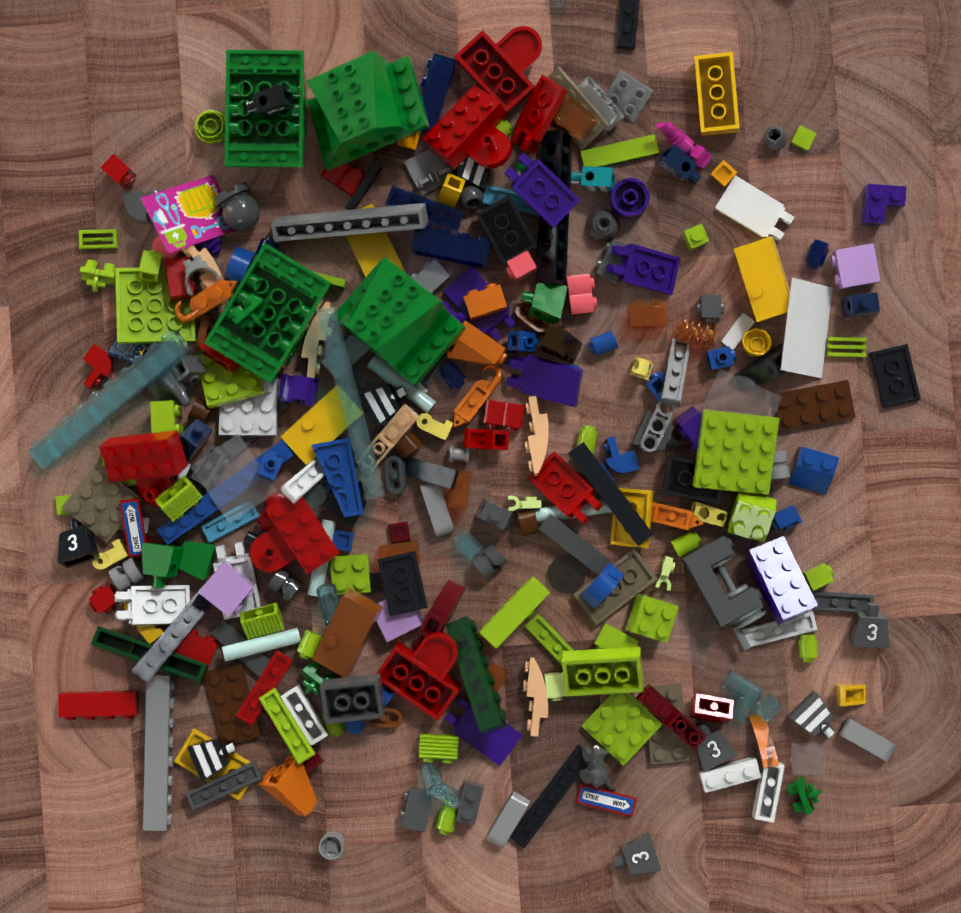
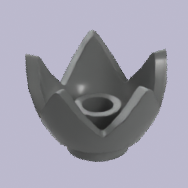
[587,209,620,242]

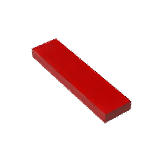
[236,650,293,726]

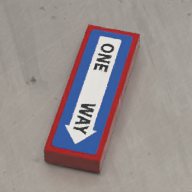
[119,497,147,557]
[576,783,637,817]

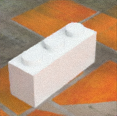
[280,684,329,746]
[698,756,761,793]
[752,762,785,823]

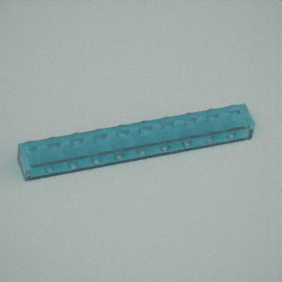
[316,307,385,500]
[28,331,192,469]

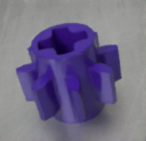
[199,236,223,255]

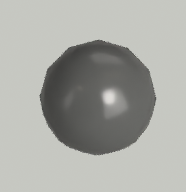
[763,126,788,151]
[460,186,483,209]

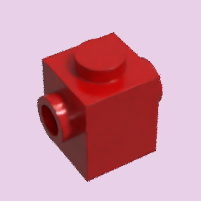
[89,584,118,614]

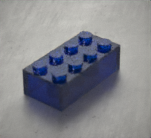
[411,225,491,269]

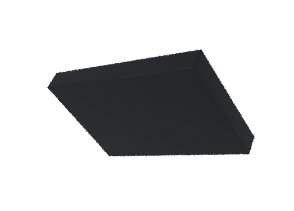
[869,344,921,409]
[377,551,428,617]

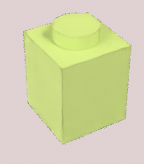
[544,672,566,701]

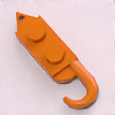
[175,279,237,322]
[453,365,502,428]
[651,502,704,530]

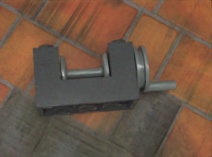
[680,535,767,651]

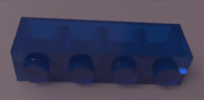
[421,53,457,134]
[386,185,466,231]

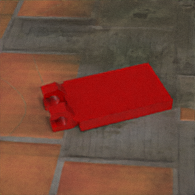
[510,74,568,155]
[528,451,603,525]

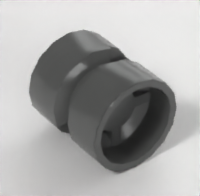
[471,544,507,580]
[267,567,304,602]

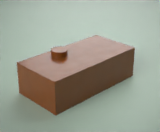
[312,589,383,677]

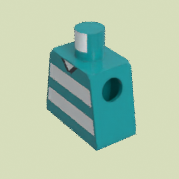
[571,166,616,193]

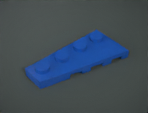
[311,438,364,517]

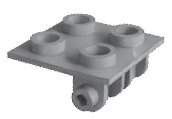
[606,70,653,123]
[404,150,453,196]

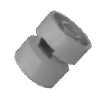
[771,450,790,480]
[109,557,145,592]
[319,830,345,860]

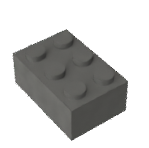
[320,674,386,724]

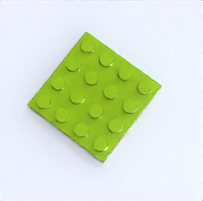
[115,267,196,344]
[693,409,780,495]

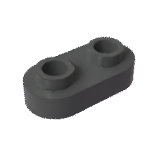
[384,456,407,494]

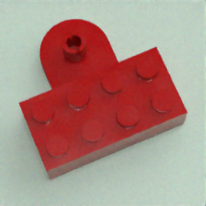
[454,26,542,115]
[422,84,512,170]
[99,430,188,508]
[250,496,340,574]
[376,632,462,721]

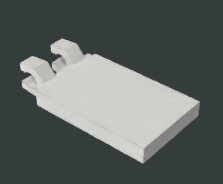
[715,175,795,242]
[213,541,261,620]
[114,585,190,626]

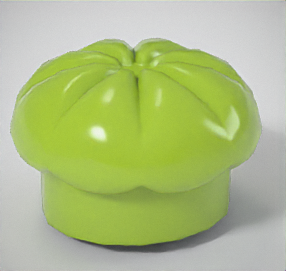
[194,110,225,144]

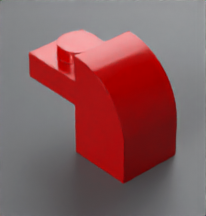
[83,344,114,389]
[463,428,509,450]

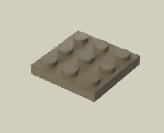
[61,462,142,543]

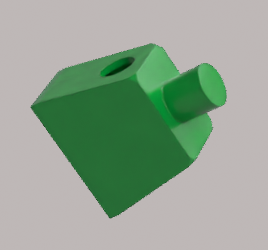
[520,283,568,324]
[172,541,217,580]
[142,543,184,588]

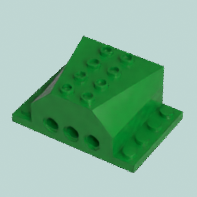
[225,50,308,168]
[306,50,430,171]
[204,243,332,383]
[331,257,466,387]

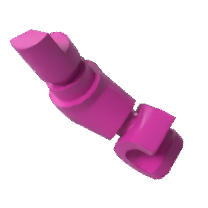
[655,122,712,169]

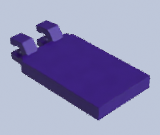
[504,153,580,228]
[606,244,680,295]
[443,266,516,342]
[506,355,583,407]
[444,696,522,766]

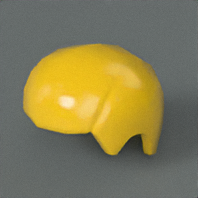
[742,328,772,357]

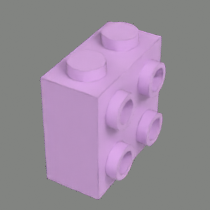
[831,243,880,290]
[199,560,255,617]
[377,599,424,642]

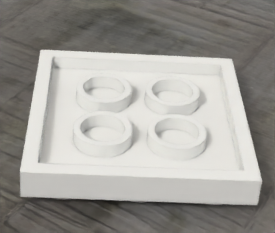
[219,378,279,436]

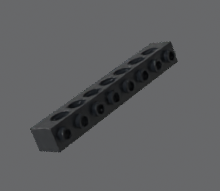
[536,129,573,285]

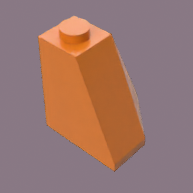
[446,321,508,367]
[258,755,318,817]

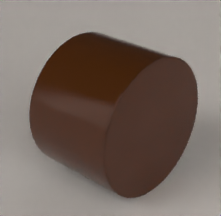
[188,398,214,424]
[394,431,423,459]
[517,509,539,536]

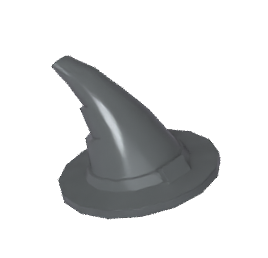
[145,350,196,407]

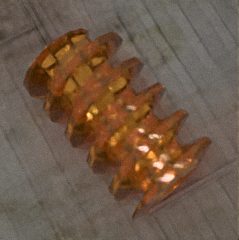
[675,316,717,349]

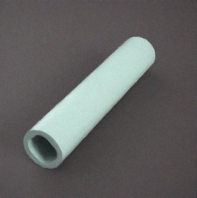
[367,355,436,413]
[535,499,612,524]
[307,519,337,597]
[222,628,301,662]

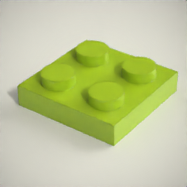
[330,554,371,595]

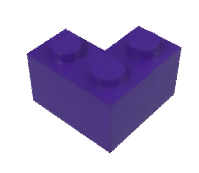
[861,184,907,226]
[674,406,702,454]

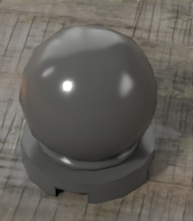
[214,182,260,231]

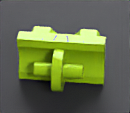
[80,259,116,292]

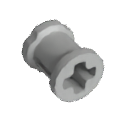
[449,446,469,464]

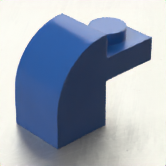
[224,246,255,292]
[604,436,640,473]
[580,563,624,608]

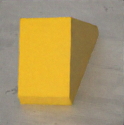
[836,684,866,706]

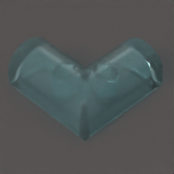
[316,583,339,626]
[721,670,764,723]
[420,762,461,809]

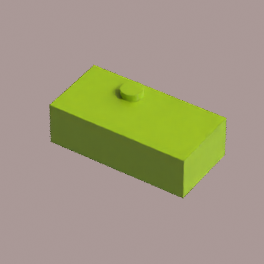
[479,575,550,649]
[562,647,644,696]

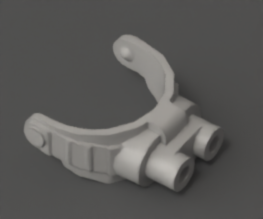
[183,255,221,296]

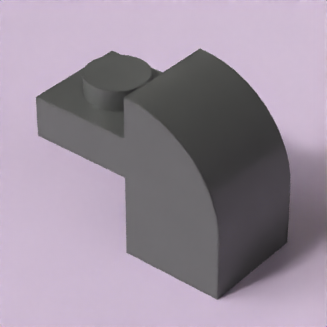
[123,190,150,224]

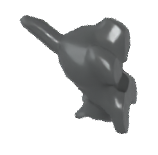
[580,745,616,791]

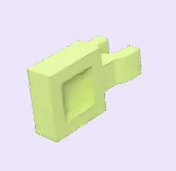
[508,496,541,511]
[655,556,675,591]

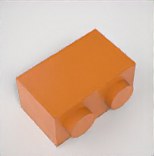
[463,283,508,321]

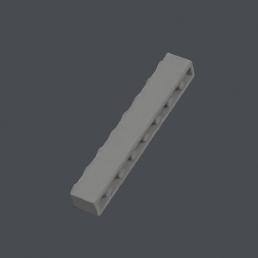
[271,203,428,242]
[321,259,451,380]
[143,674,176,831]

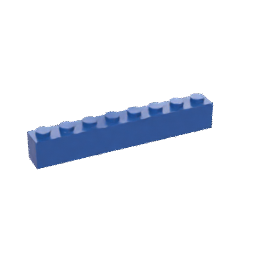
[157,440,296,545]

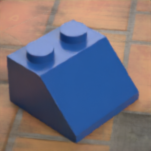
[789,447,839,494]

